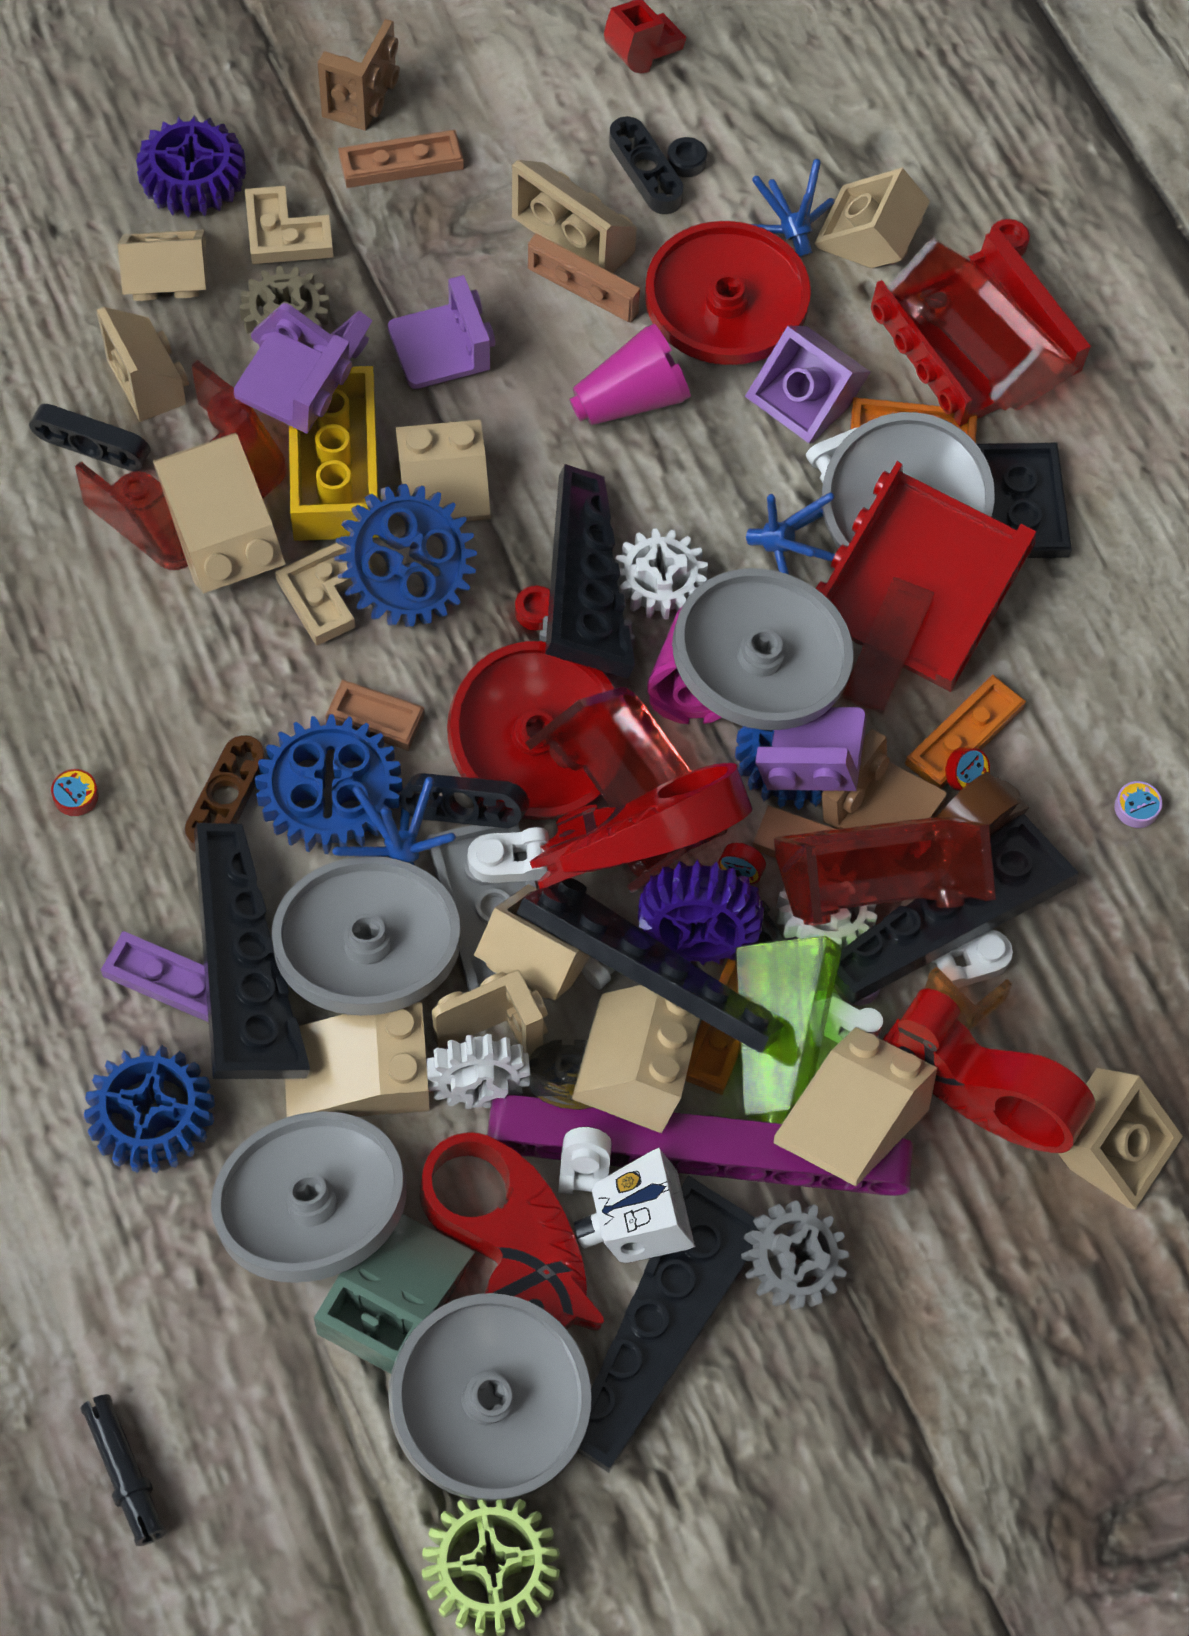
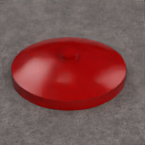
[645,221,811,365]
[447,641,627,820]

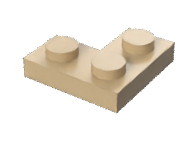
[245,186,334,264]
[275,543,373,646]

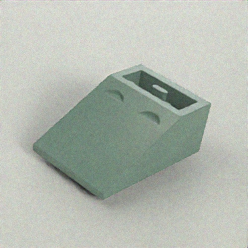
[314,1214,475,1374]

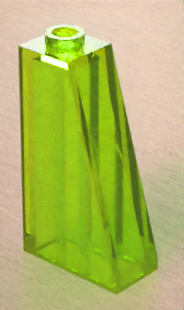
[736,935,841,1124]

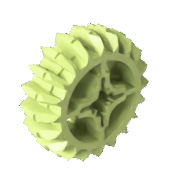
[422,1499,560,1636]

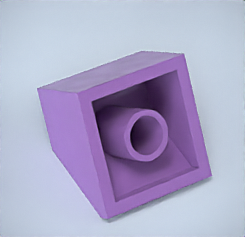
[745,326,871,443]

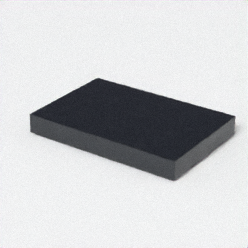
[977,442,1072,558]

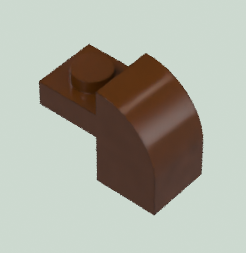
[926,772,1030,861]

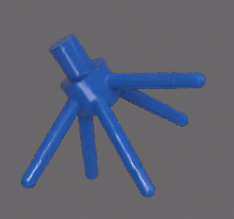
[752,159,835,257]
[746,492,835,575]
[332,777,456,865]

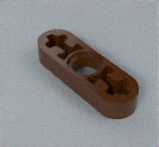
[185,735,265,852]

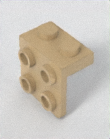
[432,970,548,1059]

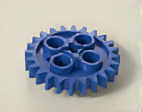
[334,484,477,627]
[255,714,403,854]

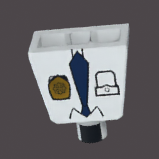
[574,1148,695,1263]

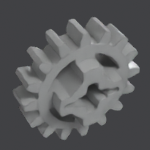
[741,1201,849,1310]

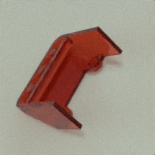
[887,237,1078,411]
[75,360,286,570]
[525,687,728,893]
[773,817,996,925]

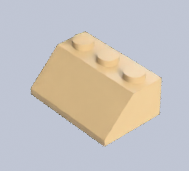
[512,160,637,273]
[572,985,700,1133]

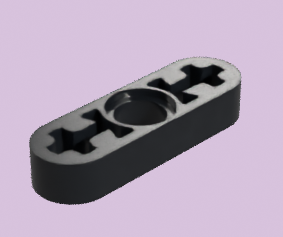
[609,116,683,214]
[29,404,151,471]
[400,773,529,828]

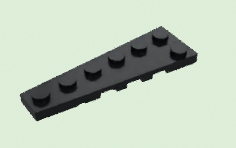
[545,464,635,678]
[826,814,1079,1004]
[194,823,310,1079]
[517,878,784,1054]
[576,1175,759,1473]

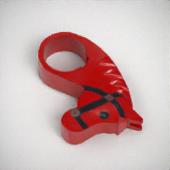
[529,763,753,889]
[882,988,1096,1153]
[420,1132,604,1331]

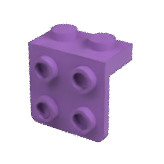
[388,275,495,389]
[251,303,373,360]
[234,332,352,434]
[755,707,867,791]

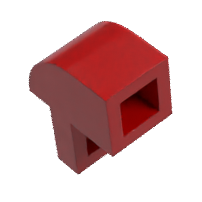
[604,0,687,73]

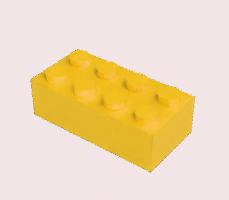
[289,366,379,541]

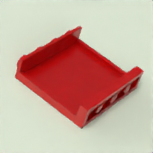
[870,229,1091,427]
[815,461,1037,692]

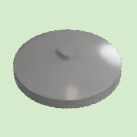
[822,412,994,548]
[672,568,853,730]
[272,856,461,1016]
[211,1111,407,1283]
[388,1293,591,1501]

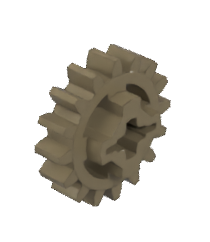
[239,266,330,334]

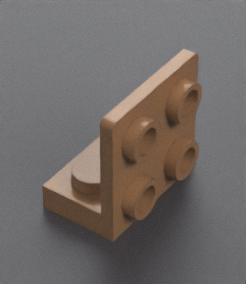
[317,19,400,131]
[822,729,947,862]

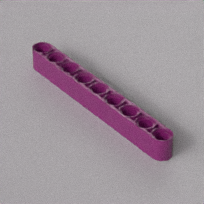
[487,1095,913,1196]

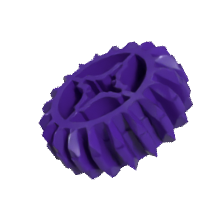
[136,114,246,218]
[638,859,764,967]

